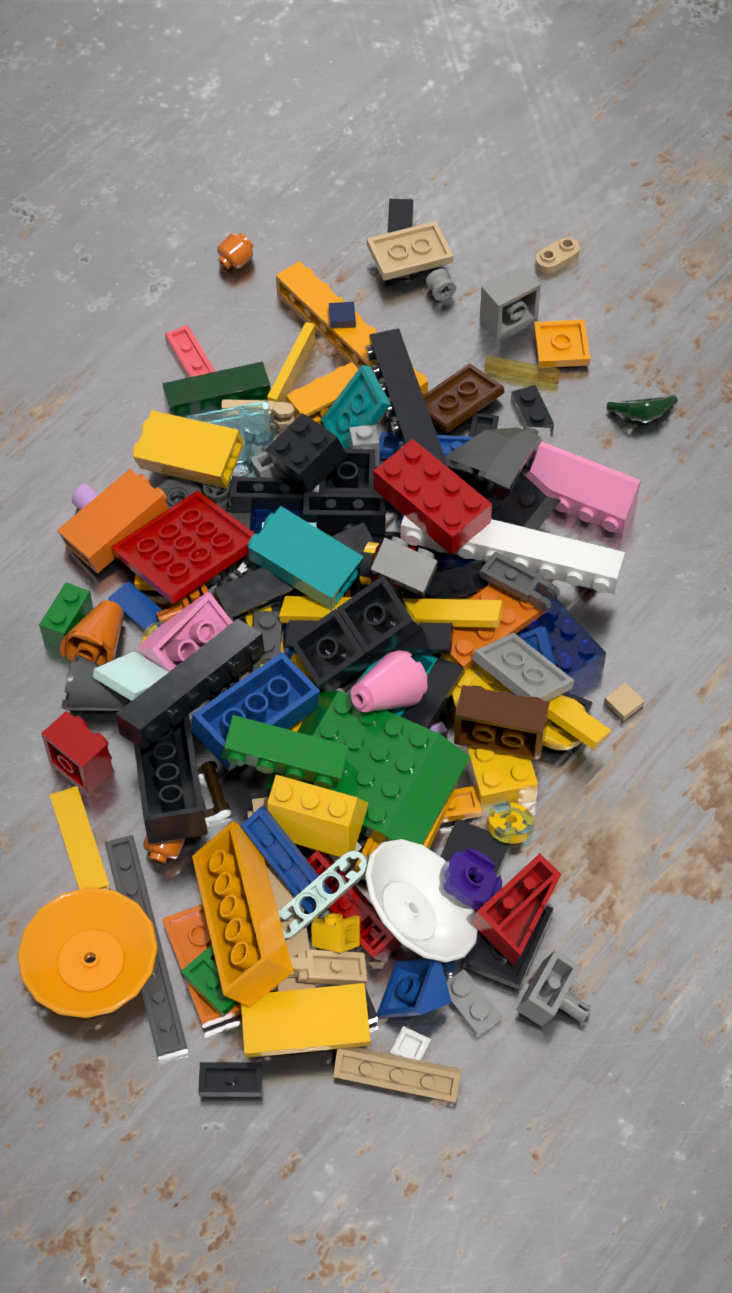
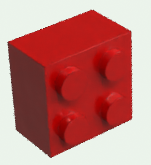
[41,711,114,795]

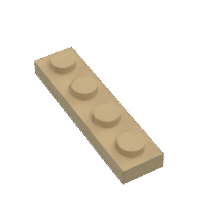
[333,1047,462,1103]

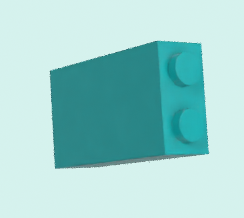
[248,506,363,610]

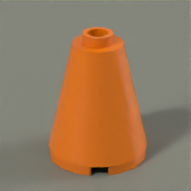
[59,600,124,666]

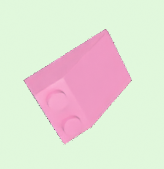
[137,592,233,672]

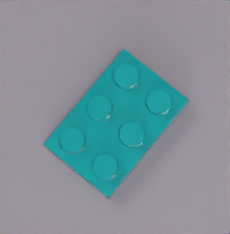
[321,365,391,449]

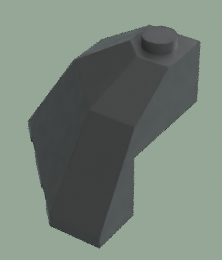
[444,425,542,492]

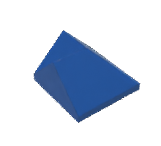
[377,958,452,1019]

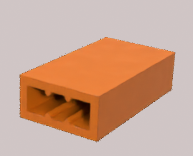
[57,469,169,573]

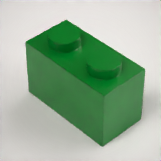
[39,582,94,648]

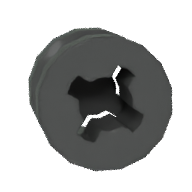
[203,484,231,509]

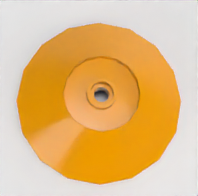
[17,887,158,1018]

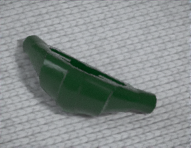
[606,395,678,424]

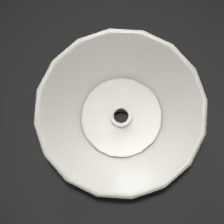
[365,839,478,963]

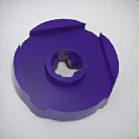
[443,849,502,910]

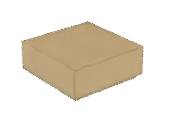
[604,682,645,721]

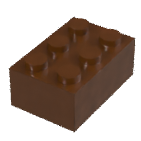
[454,685,550,761]

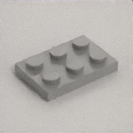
[472,632,575,701]

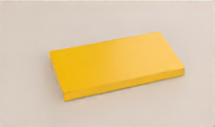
[241,983,371,1058]

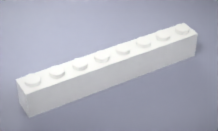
[401,516,625,594]

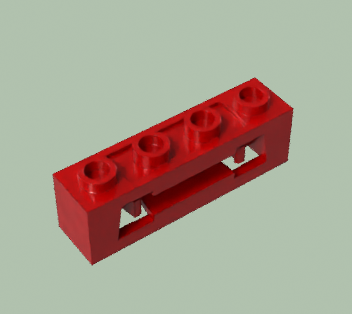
[307,851,401,962]

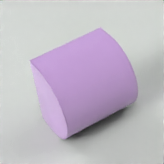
[72,483,98,510]

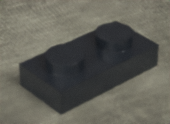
[511,385,554,431]
[198,1062,263,1097]

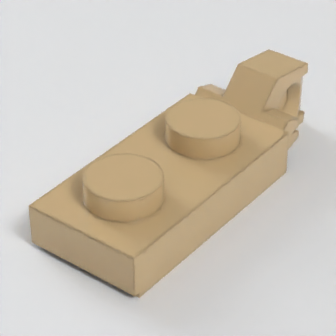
[288,949,367,985]

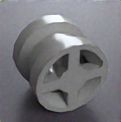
[426,269,456,301]

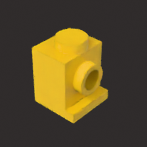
[311,913,360,953]

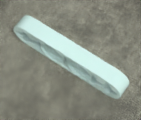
[278,851,368,939]

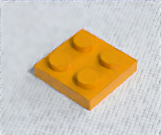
[534,319,590,368]

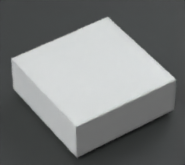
[390,1026,431,1061]

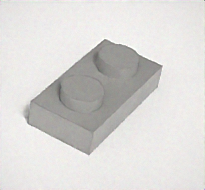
[446,969,501,1037]

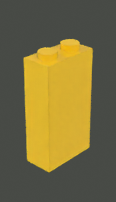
[132,410,245,489]

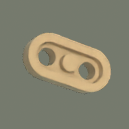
[535,237,580,274]

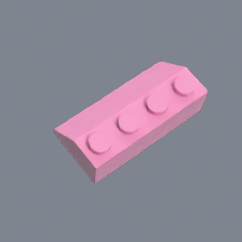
[530,441,641,535]

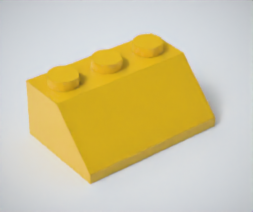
[267,775,369,860]

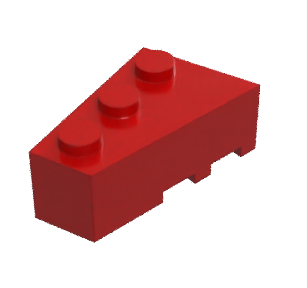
[471,853,562,966]

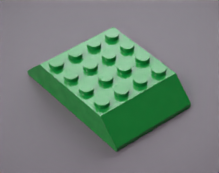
[264,690,471,845]

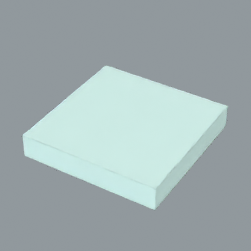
[93,652,168,701]

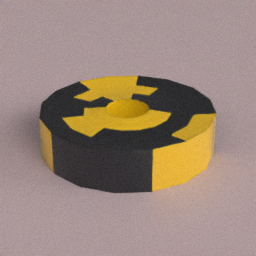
[360,542,382,586]

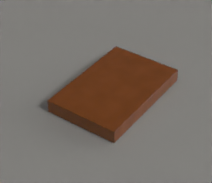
[423,363,505,433]

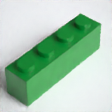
[221,715,349,789]

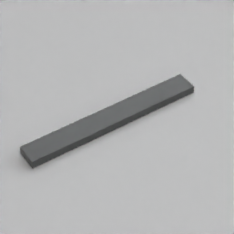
[104,835,189,1061]

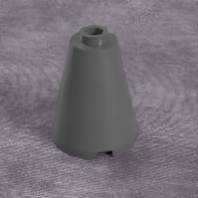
[61,654,128,711]

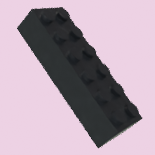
[128,699,208,844]

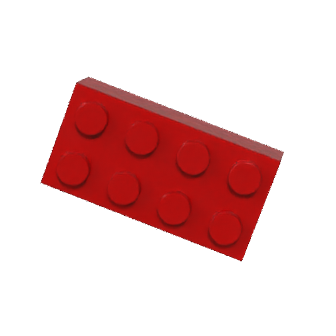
[373,439,492,555]

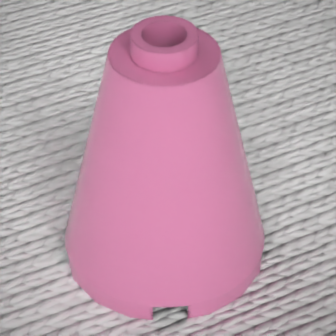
[350,650,428,712]

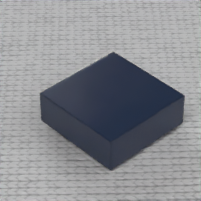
[329,301,356,328]

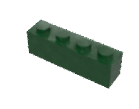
[162,361,271,419]

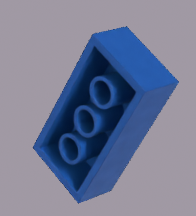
[191,652,320,771]

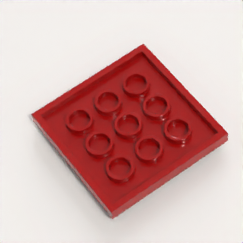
[111,490,255,604]

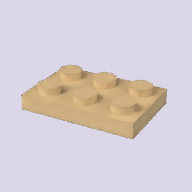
[367,221,454,281]

